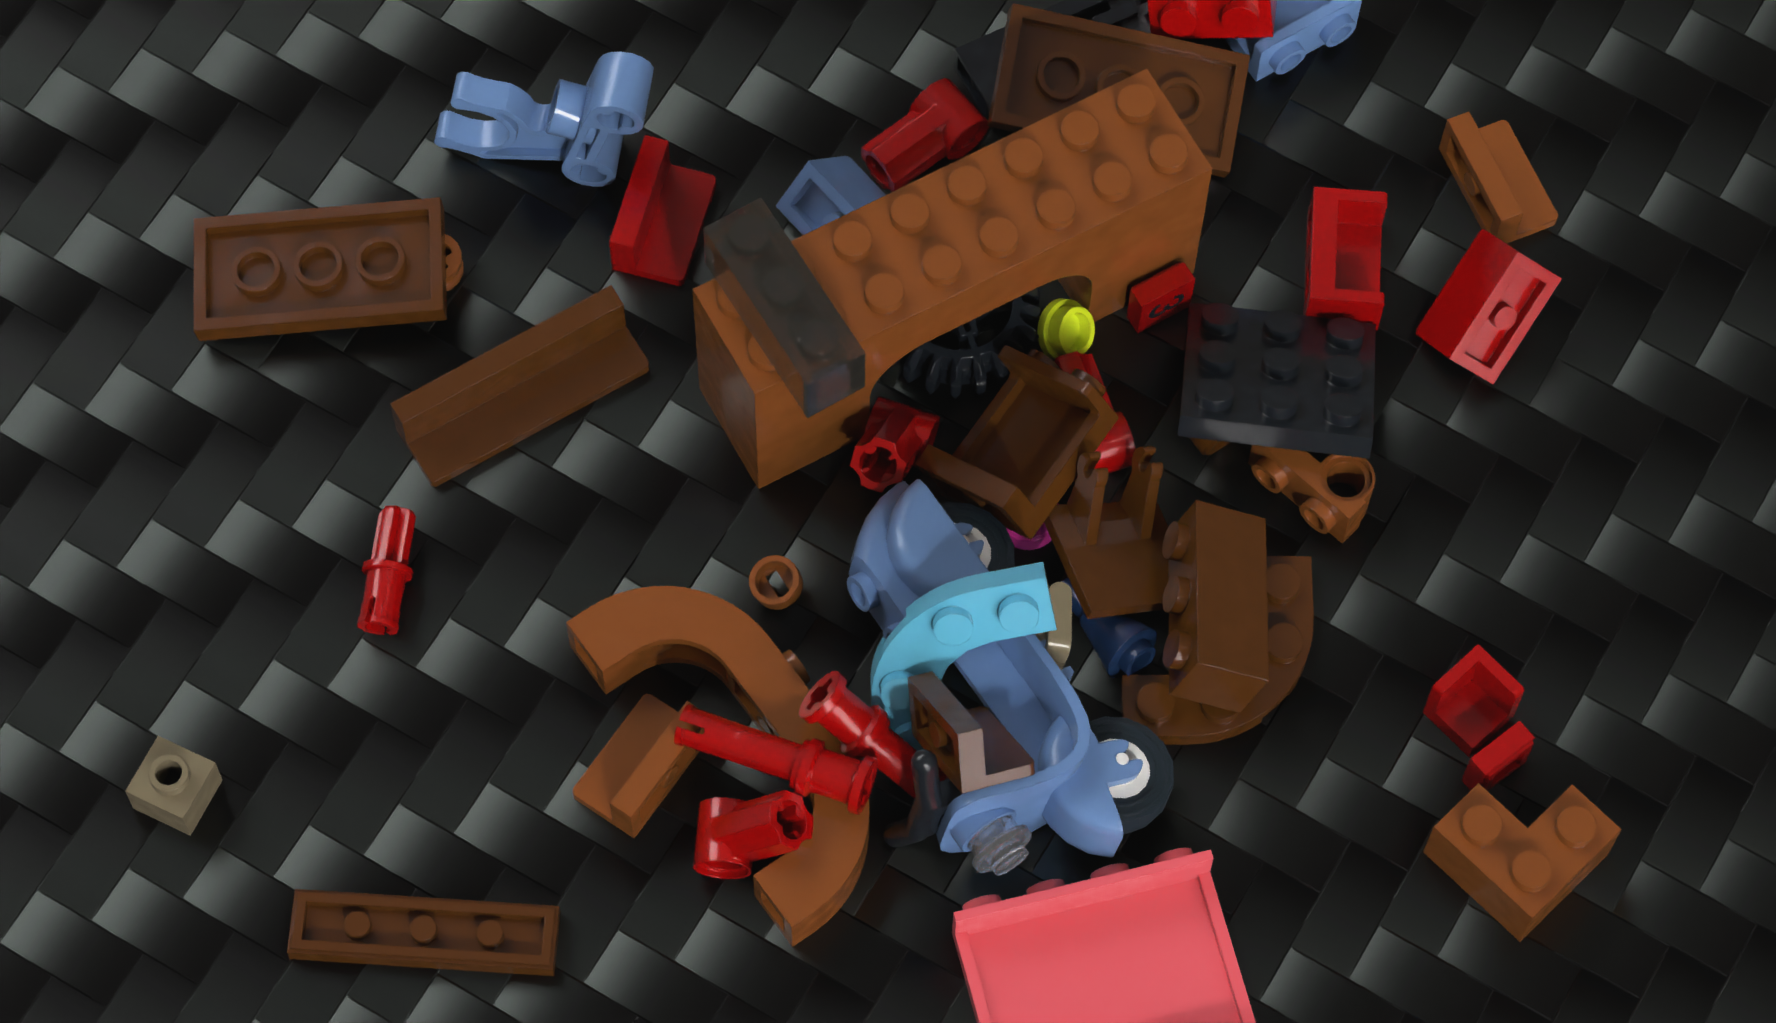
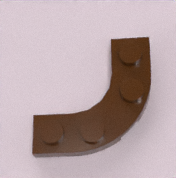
[1120,556,1314,745]

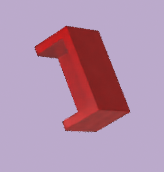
[1303,187,1388,331]

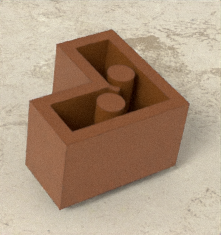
[1423,783,1622,942]

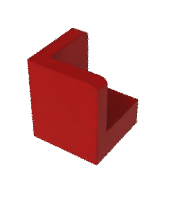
[1423,644,1525,757]

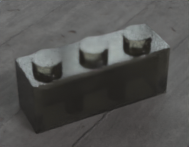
[703,197,865,418]

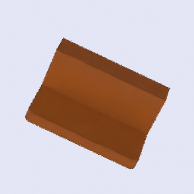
[1439,111,1558,243]
[573,694,704,839]

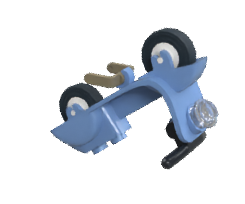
[847,479,1174,876]

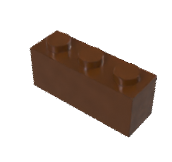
[1162,500,1269,713]

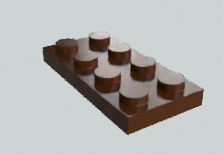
[987,3,1250,178]
[194,197,447,341]

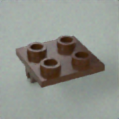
[1044,446,1169,619]

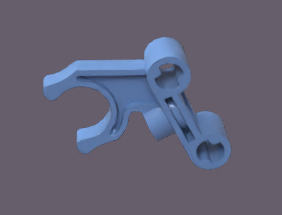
[434,51,654,187]

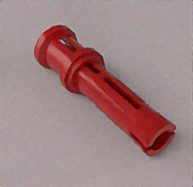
[799,671,946,799]
[674,704,878,815]

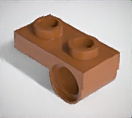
[1248,445,1375,544]

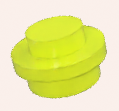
[1037,298,1095,360]

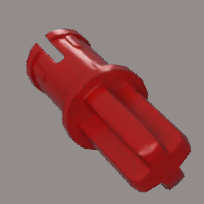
[357,505,416,635]

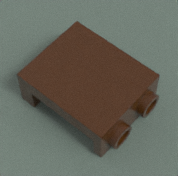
[914,345,1119,540]

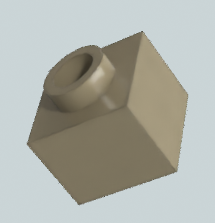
[125,736,223,836]

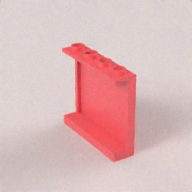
[952,848,1256,1023]

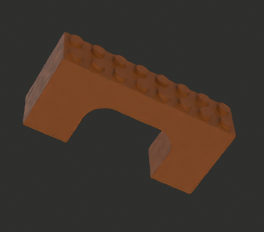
[692,69,1213,489]

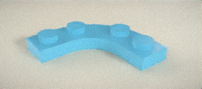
[870,562,1057,751]

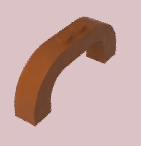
[566,586,870,947]

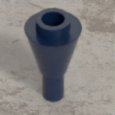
[1062,578,1157,678]

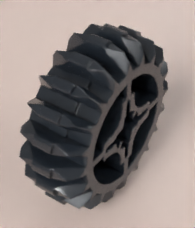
[891,288,1042,399]

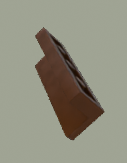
[390,285,649,487]

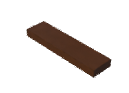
[287,889,561,976]

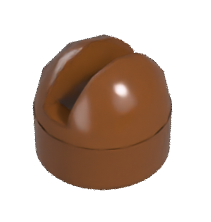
[749,555,803,610]

